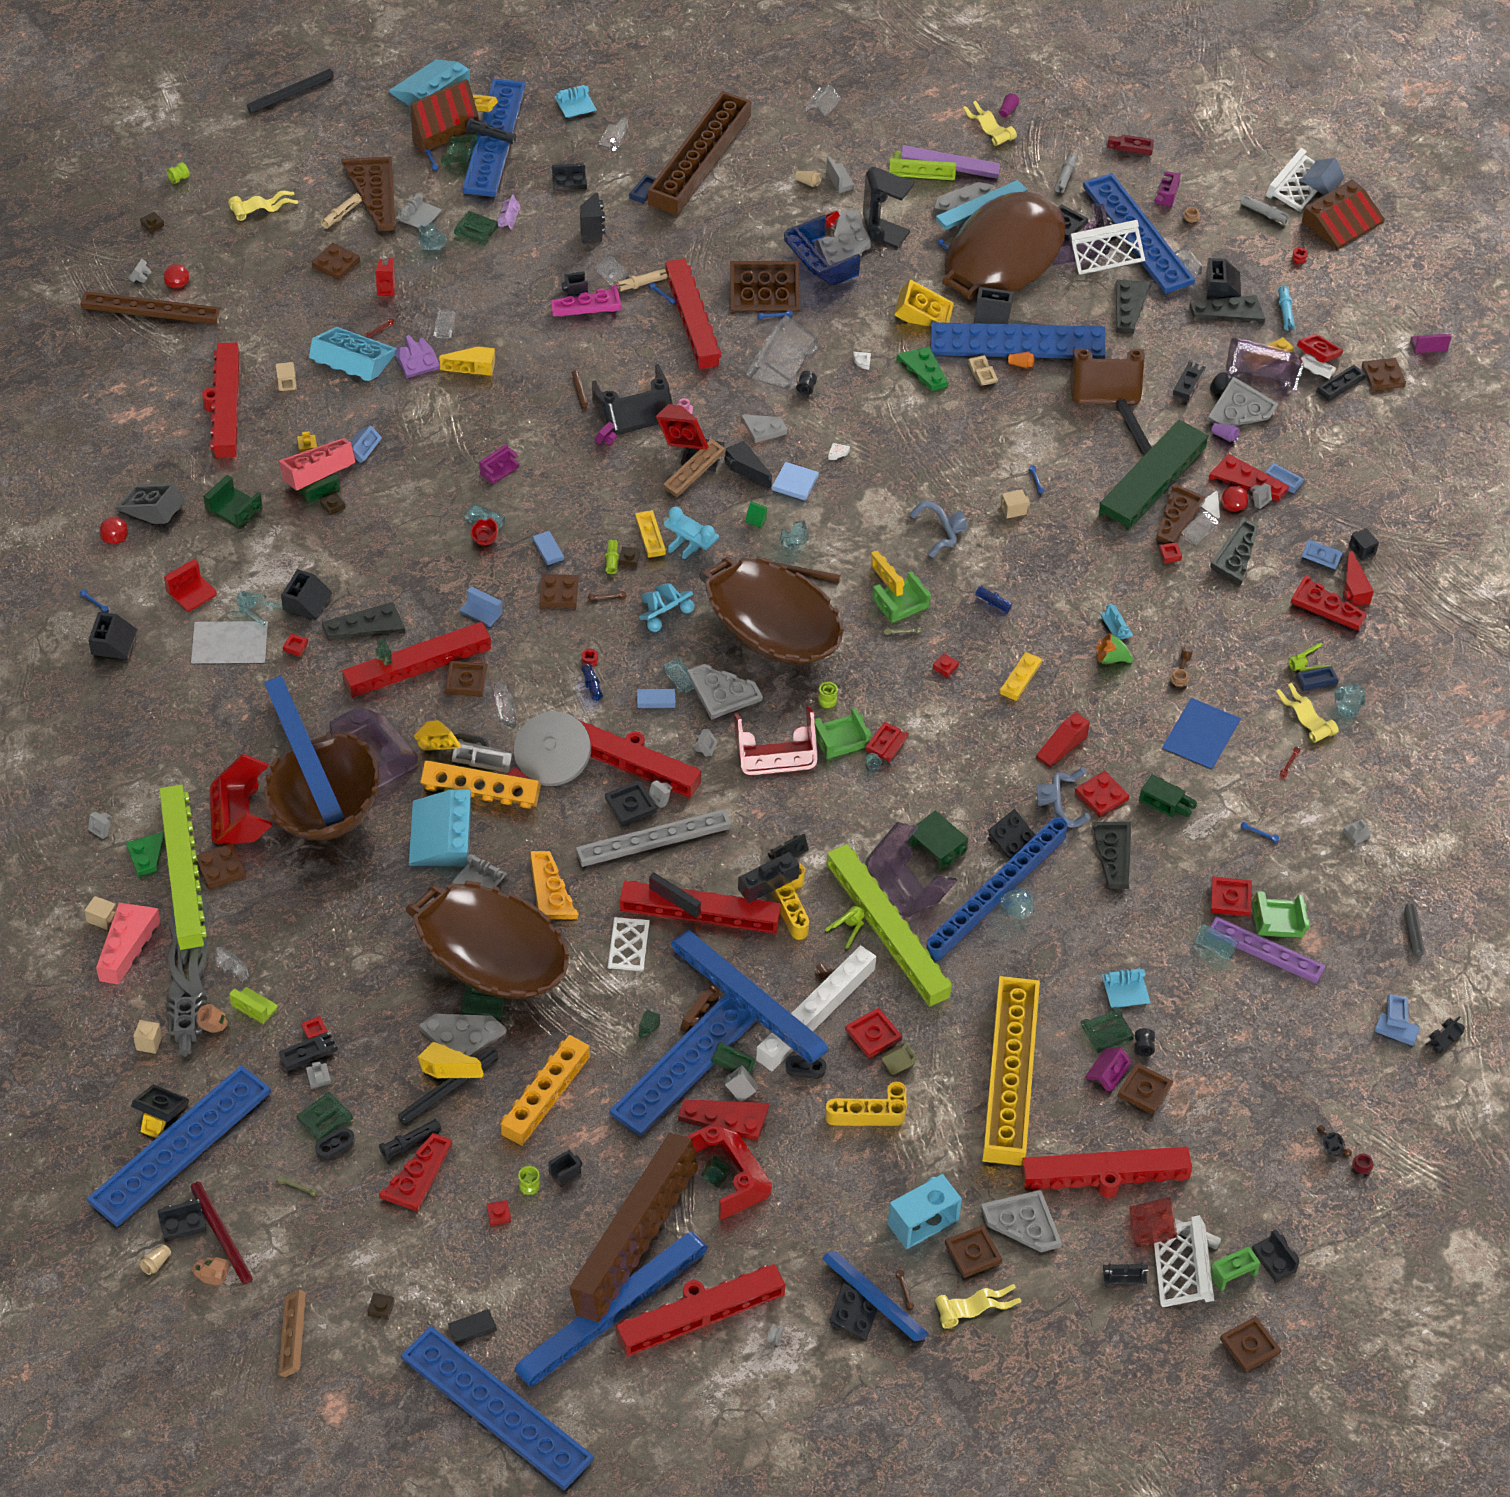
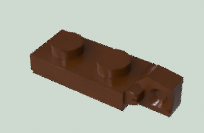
[680,983,720,1033]

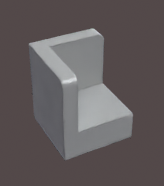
[725,1065,758,1102]

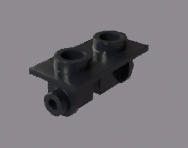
[768,834,809,860]
[1425,1016,1465,1053]
[1103,1263,1148,1284]

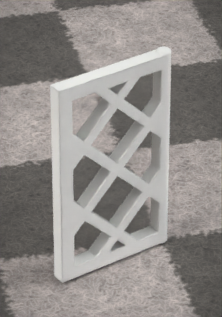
[607,917,650,971]

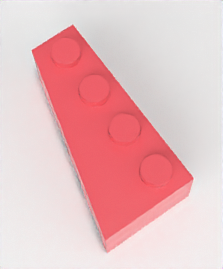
[279,438,356,491]
[96,902,161,984]

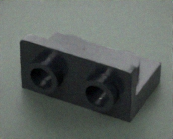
[552,163,587,191]
[157,1199,207,1242]
[1252,1229,1299,1283]

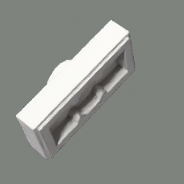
[1298,354,1336,379]

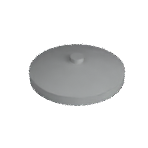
[514,711,591,786]

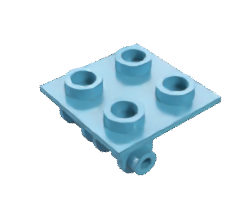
[554,85,597,118]
[1102,967,1150,1008]

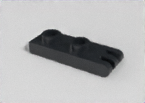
[1173,361,1206,400]
[278,1032,338,1071]

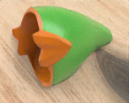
[1096,633,1133,664]

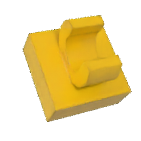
[297,431,317,453]
[140,1113,166,1138]

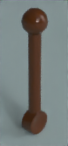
[588,591,626,601]
[1317,1125,1352,1157]
[896,1270,914,1310]

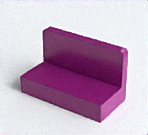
[1410,334,1452,353]
[1085,1047,1132,1091]

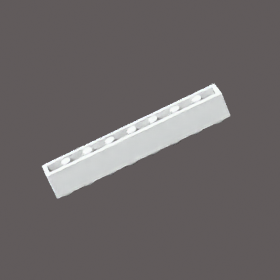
[756,945,876,1071]

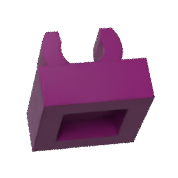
[594,421,618,446]

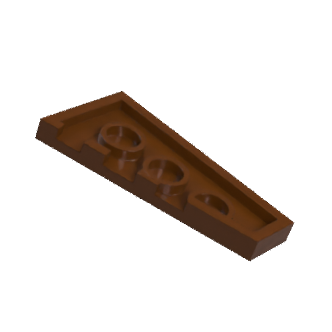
[1156,483,1206,544]

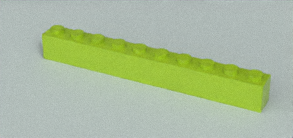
[159,784,207,950]
[826,844,952,1007]

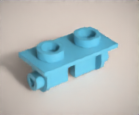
[1100,603,1133,640]

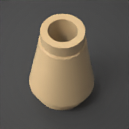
[795,171,821,187]
[139,1244,171,1275]

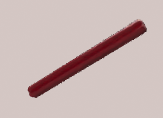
[190,1181,253,1285]

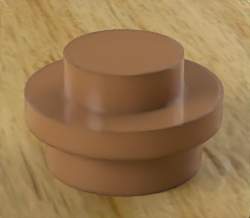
[1183,207,1200,222]
[1170,669,1189,687]

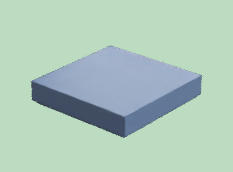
[772,462,819,501]

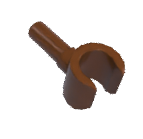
[1179,645,1193,669]
[815,963,837,979]

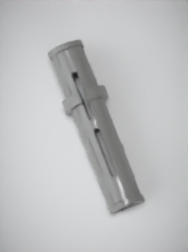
[1054,152,1078,193]
[1241,195,1290,224]

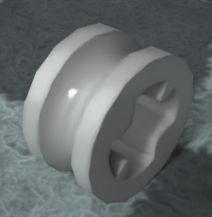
[767,1324,784,1346]

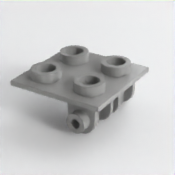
[396,193,442,231]
[452,854,507,889]

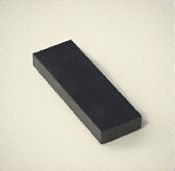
[1316,365,1366,402]
[649,872,701,918]

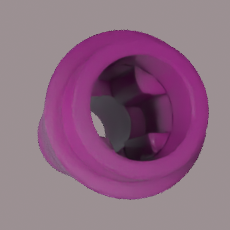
[999,93,1019,117]

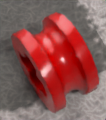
[1292,247,1308,264]
[581,649,598,667]

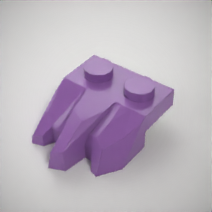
[395,335,440,378]

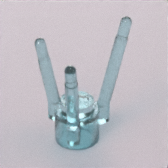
[236,591,283,625]

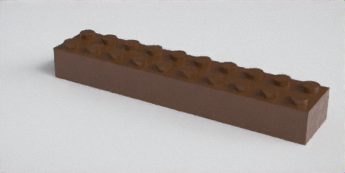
[648,91,752,216]
[569,1133,698,1323]

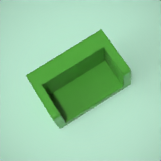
[1211,1246,1261,1291]

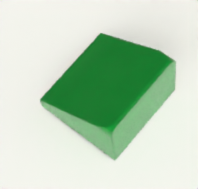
[745,501,767,528]

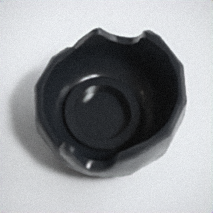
[1210,372,1236,395]

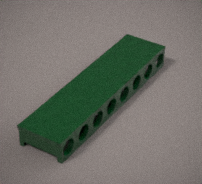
[1099,419,1209,531]

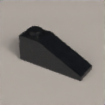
[724,441,772,488]

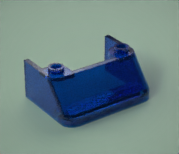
[784,215,861,285]

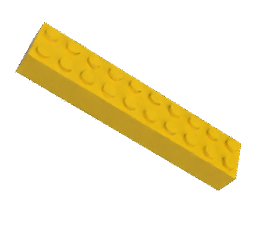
[982,976,1040,1166]

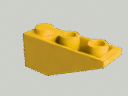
[439,347,495,376]
[414,720,461,751]
[418,1042,484,1078]

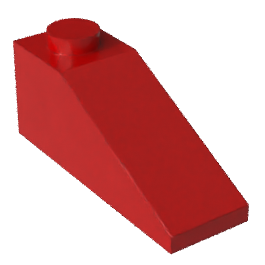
[1343,551,1374,606]
[1036,711,1090,768]

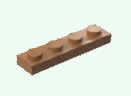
[663,439,725,498]
[278,1289,306,1377]

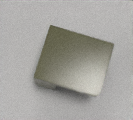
[882,1042,917,1075]

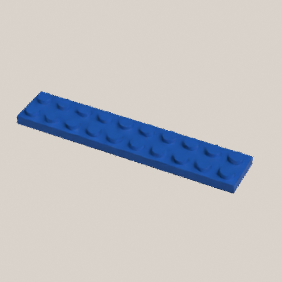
[463,78,526,197]
[1083,173,1195,294]
[931,322,1105,359]
[609,994,757,1137]
[87,1065,271,1227]
[401,1326,594,1490]

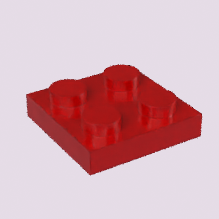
[1296,333,1344,363]
[1075,771,1130,817]
[1210,876,1252,917]
[845,1007,902,1059]

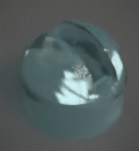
[865,753,882,770]

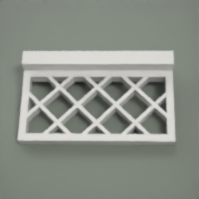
[1265,148,1318,212]
[1069,220,1145,275]
[1153,1215,1214,1307]

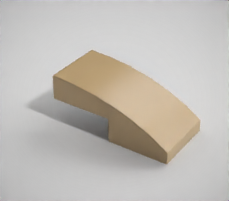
[968,355,998,386]

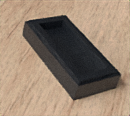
[448,1309,497,1345]

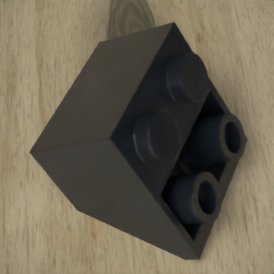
[580,193,605,243]
[1206,258,1241,298]
[974,287,1014,324]
[281,569,332,620]
[88,612,137,660]

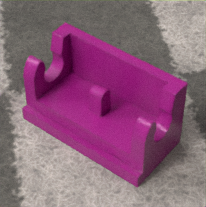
[1155,171,1181,207]
[479,444,520,484]

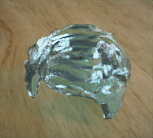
[418,223,447,250]
[779,520,809,549]
[1334,683,1366,717]
[1001,889,1035,919]

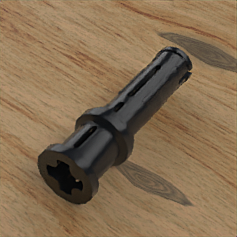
[466,118,517,145]
[379,1119,442,1161]

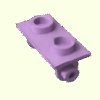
[497,194,520,230]

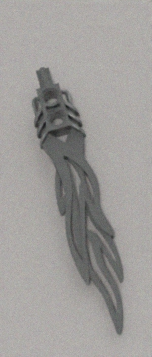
[165,892,209,1057]

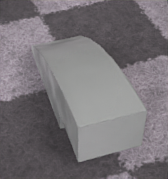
[452,741,512,772]

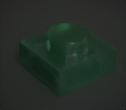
[375,638,392,666]

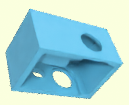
[887,1174,962,1250]

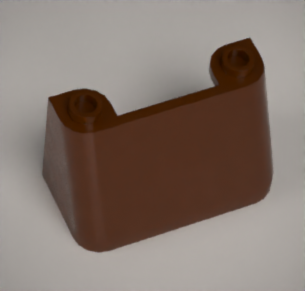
[1070,349,1145,404]

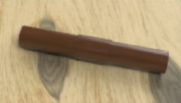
[572,370,588,408]

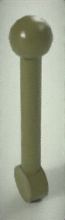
[883,627,922,635]
[277,1175,318,1196]

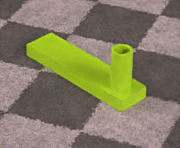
[889,151,956,180]

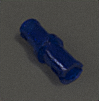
[975,585,1012,613]
[581,664,603,701]

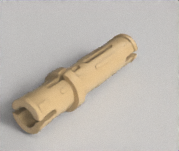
[321,193,362,229]
[616,268,667,292]

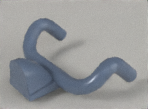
[910,500,968,557]
[1037,767,1091,828]

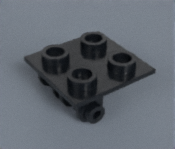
[987,809,1035,859]
[829,1283,878,1341]

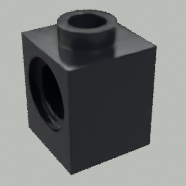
[1349,528,1379,560]

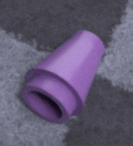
[1212,423,1239,442]

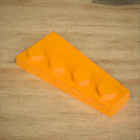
[529,851,579,919]

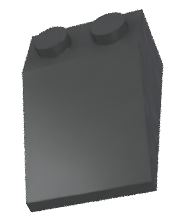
[116,483,185,524]

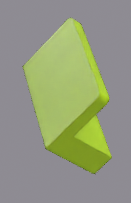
[229,987,278,1024]

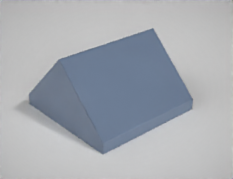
[1301,157,1345,195]

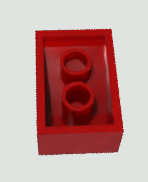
[656,404,709,450]

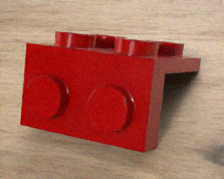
[164,559,217,612]

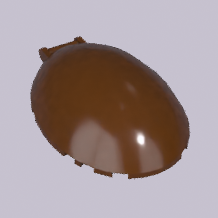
[942,192,1065,300]
[699,556,844,665]
[264,732,379,840]
[406,880,569,999]

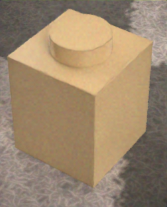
[276,362,297,391]
[1000,489,1030,519]
[84,896,117,930]
[133,1020,162,1054]

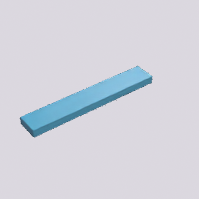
[936,180,1028,230]

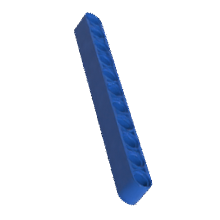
[264,675,345,827]
[926,817,1068,961]
[671,930,828,1064]
[514,1231,708,1387]

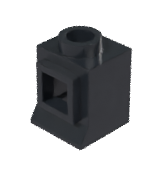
[561,271,588,296]
[548,1149,583,1188]

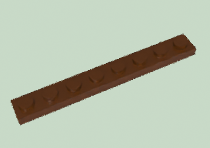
[80,291,221,324]

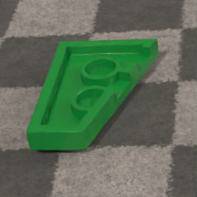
[896,347,948,391]

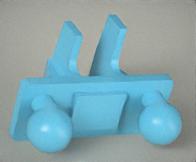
[664,506,719,559]
[639,583,695,632]

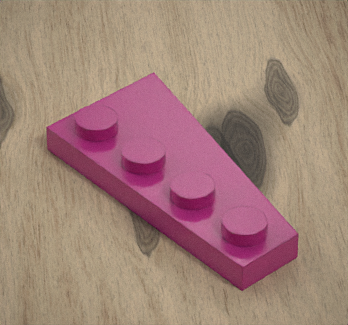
[551,285,621,317]

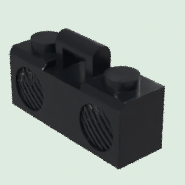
[738,852,799,903]

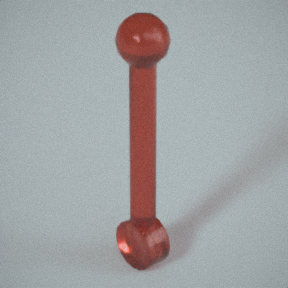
[365,318,395,338]
[1280,746,1301,777]

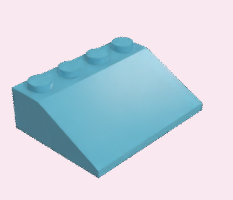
[389,59,470,106]
[309,327,397,381]
[409,789,471,866]

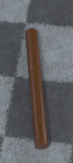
[770,561,841,582]

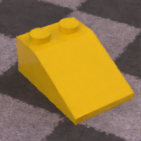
[894,279,954,327]

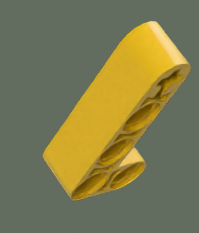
[770,863,809,940]
[825,1082,907,1126]

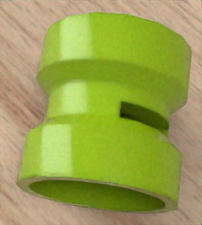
[166,162,190,184]
[818,682,838,708]
[518,1166,540,1195]

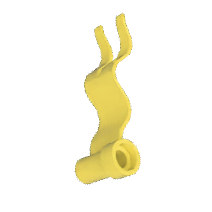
[962,101,1017,146]
[228,191,298,221]
[1276,683,1339,743]
[935,1284,1022,1329]

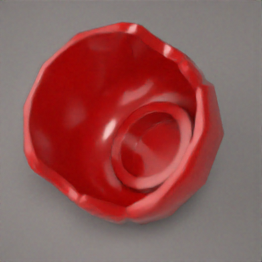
[164,264,190,289]
[1221,486,1248,512]
[100,517,128,544]
[470,517,498,546]

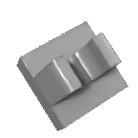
[128,259,151,283]
[1250,483,1272,509]
[692,729,718,756]
[649,780,672,808]
[88,811,112,839]
[1343,819,1371,845]
[306,1062,331,1089]

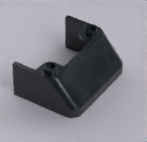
[863,167,914,249]
[592,364,673,435]

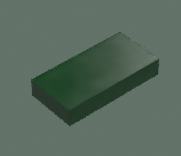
[711,1042,756,1074]

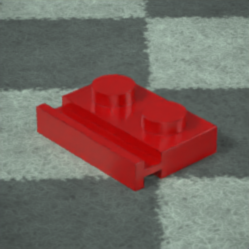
[865,721,908,763]

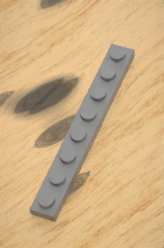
[576,809,731,867]

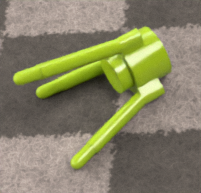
[1288,643,1330,673]
[825,906,865,950]

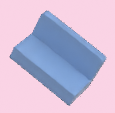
[349,425,382,463]
[1302,539,1345,569]
[460,586,503,627]

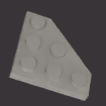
[934,182,995,214]
[817,232,871,273]
[1207,377,1278,426]
[687,664,763,719]
[419,1014,506,1057]
[980,1190,1062,1252]

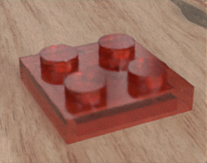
[1129,1197,1178,1247]

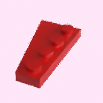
[1209,453,1289,501]
[1290,574,1367,631]
[678,1099,770,1141]
[379,1133,452,1212]

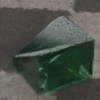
[639,1010,660,1038]
[701,1155,730,1187]

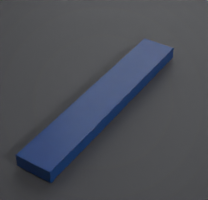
[822,1251,929,1342]

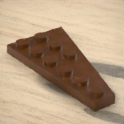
[341,156,396,231]

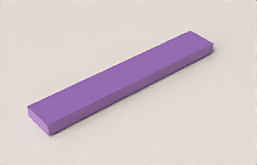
[901,145,1000,179]
[1207,917,1325,984]

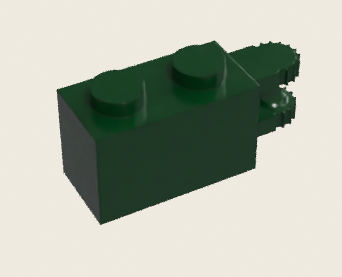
[1139,774,1197,818]

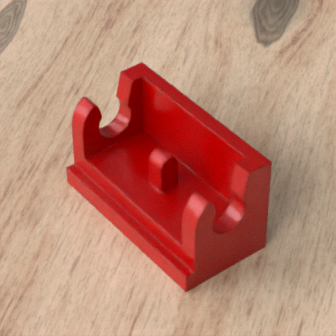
[375,258,396,296]

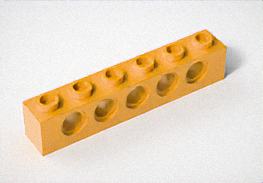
[420,760,541,809]
[500,1035,590,1146]

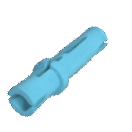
[1278,286,1295,331]

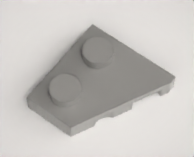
[834,209,866,236]
[742,414,788,443]

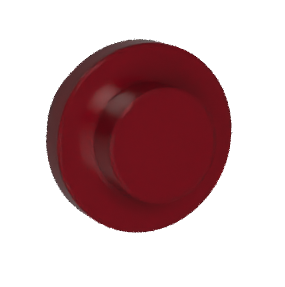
[1352,1153,1374,1174]

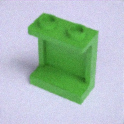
[872,572,931,623]
[815,708,871,759]
[1251,891,1310,938]

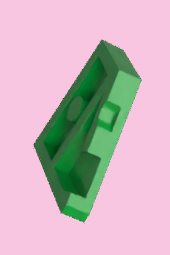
[126,832,164,877]

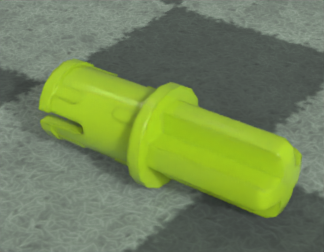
[605,539,619,574]

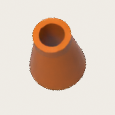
[1008,352,1034,369]

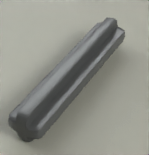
[1404,904,1425,956]

